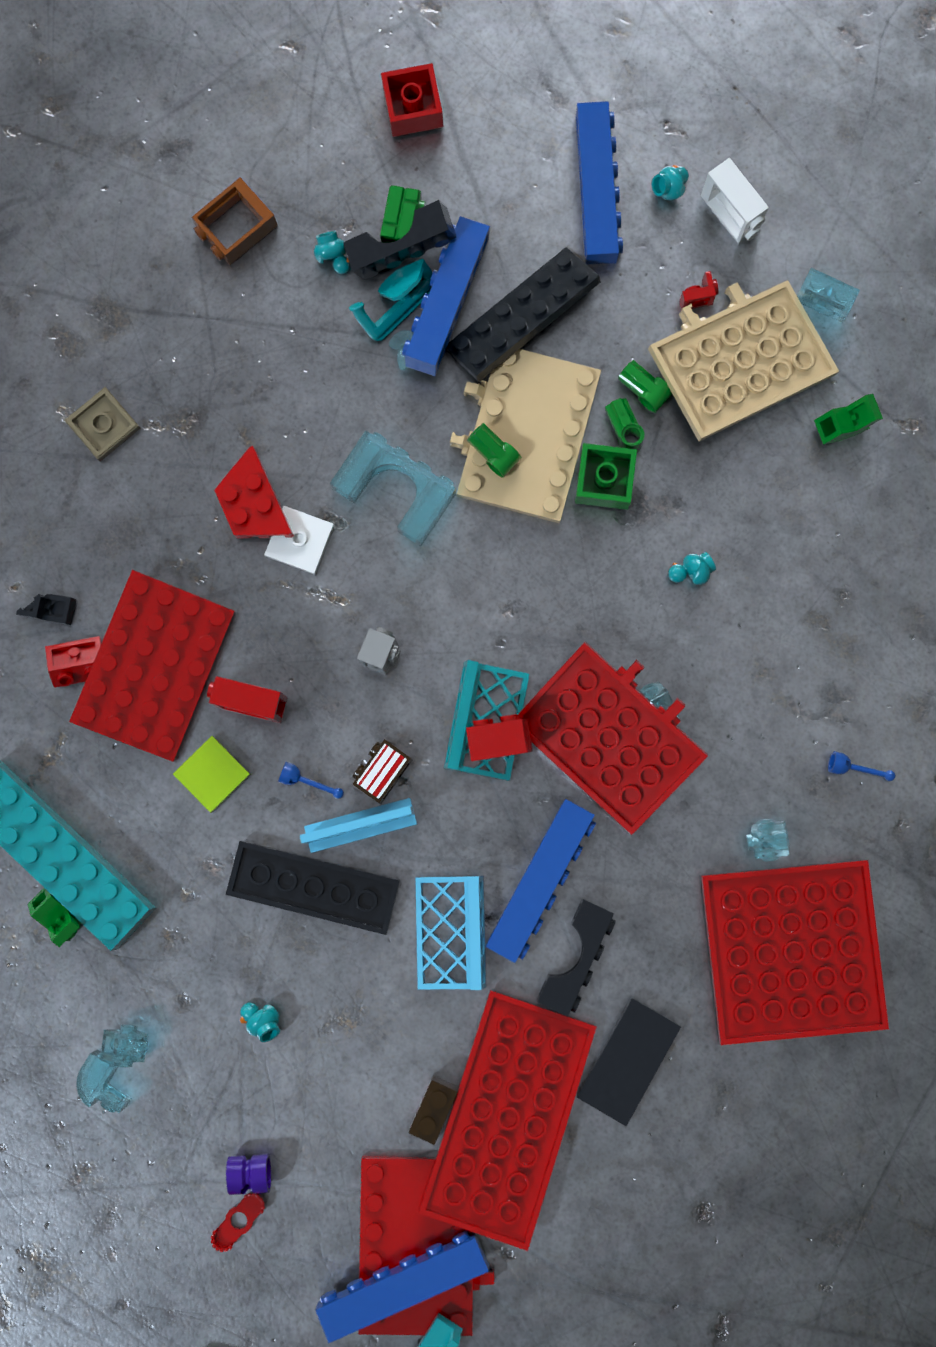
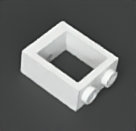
[701,158,769,244]

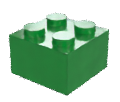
[575,443,637,510]

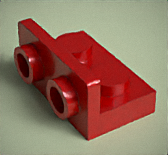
[45,636,102,688]

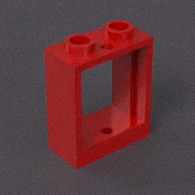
[207,676,288,723]

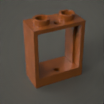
[192,177,278,265]

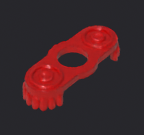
[211,1192,265,1252]

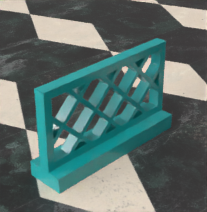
[444,660,530,781]

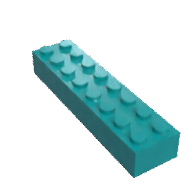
[0,760,156,951]

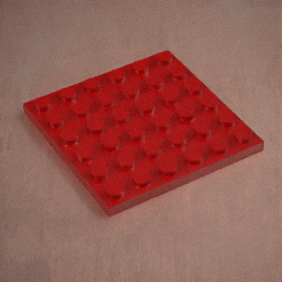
[701,860,889,1045]

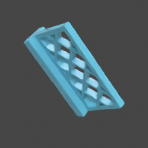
[300,798,417,853]
[415,876,486,990]

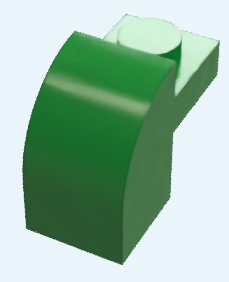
[814,394,883,445]
[27,888,81,947]

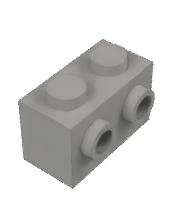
[357,627,401,675]

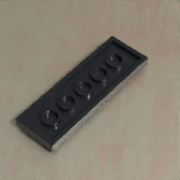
[446,247,601,382]
[225,841,400,935]

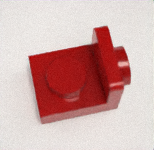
[679,271,719,310]

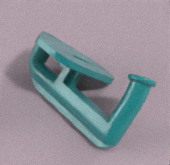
[349,259,433,341]

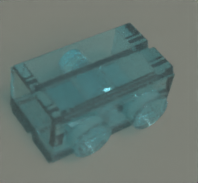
[797,268,860,323]

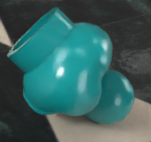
[652,165,689,201]
[314,231,351,274]
[668,552,716,585]
[240,1002,280,1042]

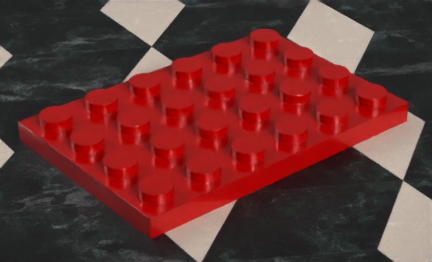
[69,570,234,762]

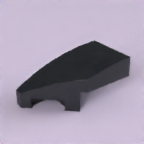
[16,594,76,626]

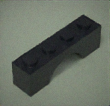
[343,200,457,279]
[536,899,616,1017]

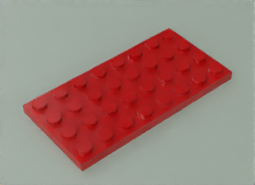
[419,990,597,1251]

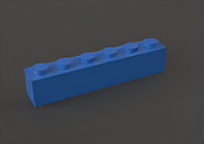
[576,101,623,265]
[402,216,490,377]
[486,799,596,963]
[315,1231,489,1343]

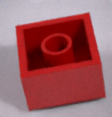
[381,63,443,137]
[466,714,533,761]

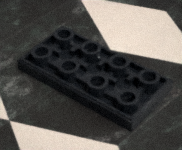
[577,997,681,1127]

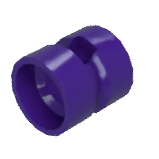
[226,1154,272,1195]

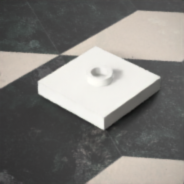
[264,506,334,575]

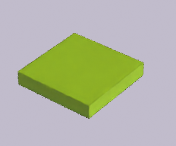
[173,736,251,813]

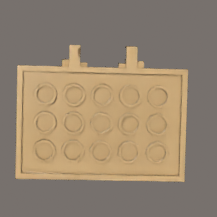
[648,280,839,441]
[450,349,601,524]

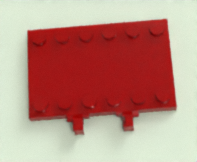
[519,642,708,835]
[358,1156,495,1336]

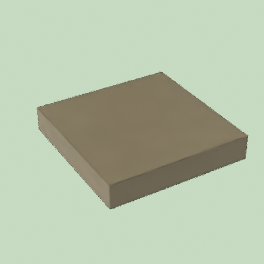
[64,387,140,462]

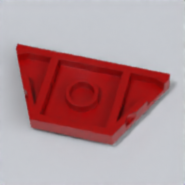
[214,446,294,539]

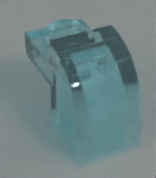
[76,1049,132,1113]

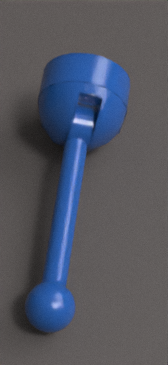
[828,751,896,781]
[278,761,344,799]

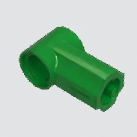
[618,360,672,413]
[605,398,645,452]
[467,423,522,478]

